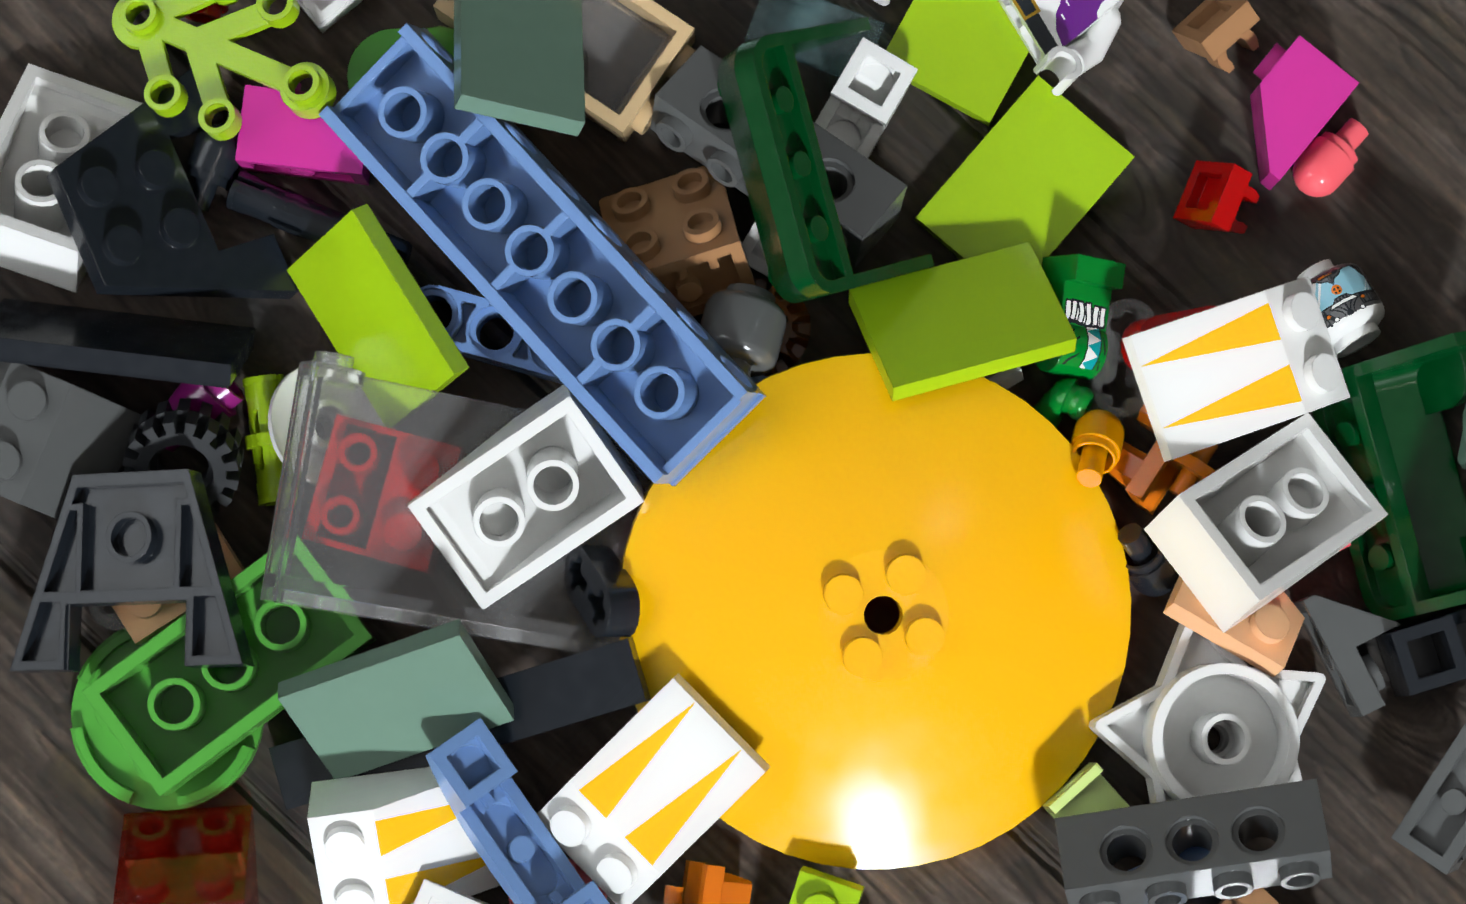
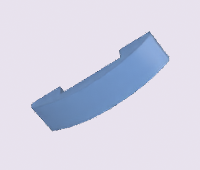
[426,718,610,904]

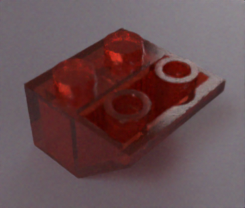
[113,805,259,904]

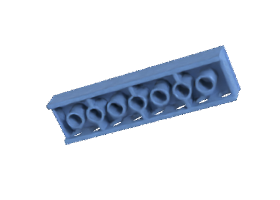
[319,23,766,486]

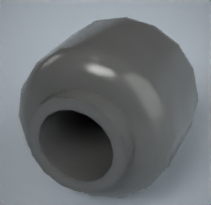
[700,283,786,378]

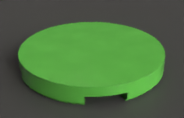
[70,628,264,811]

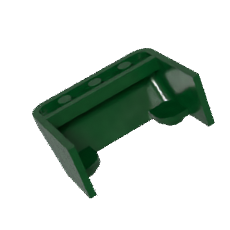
[717,17,934,303]
[1313,331,1466,621]

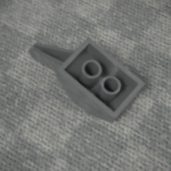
[0,362,141,519]

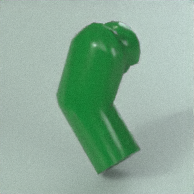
[1033,378,1094,428]

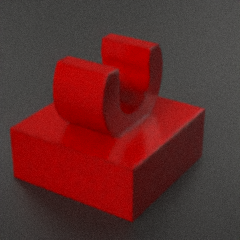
[1173,160,1260,234]

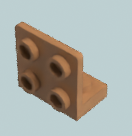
[599,166,756,317]

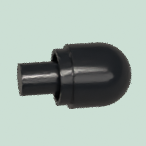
[186,123,240,212]
[1118,523,1179,597]

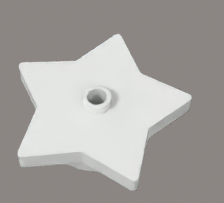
[1089,623,1326,804]

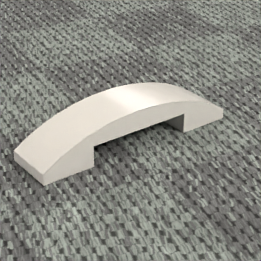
[742,37,918,278]

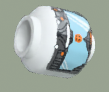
[1297,259,1385,358]

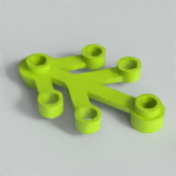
[112,0,337,141]

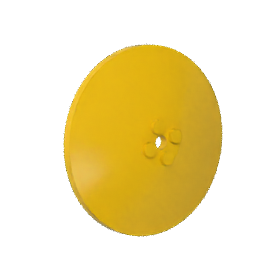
[619,353,1131,869]

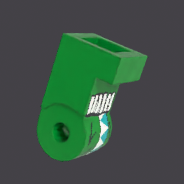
[1036,254,1126,380]

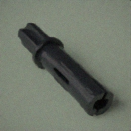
[226,170,412,266]

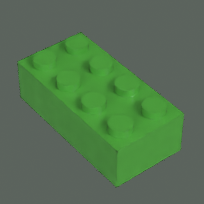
[81,533,376,797]

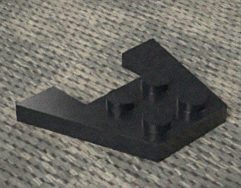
[47,69,298,299]
[10,469,254,673]

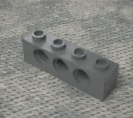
[650,45,907,269]
[1054,779,1333,904]

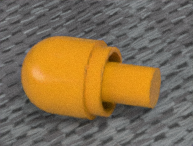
[1071,409,1124,488]

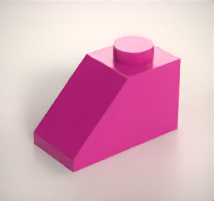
[1250,35,1359,191]
[235,83,370,185]

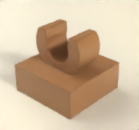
[1172,0,1260,73]

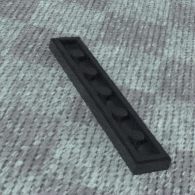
[269,637,651,810]

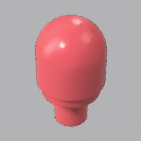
[1292,118,1369,197]

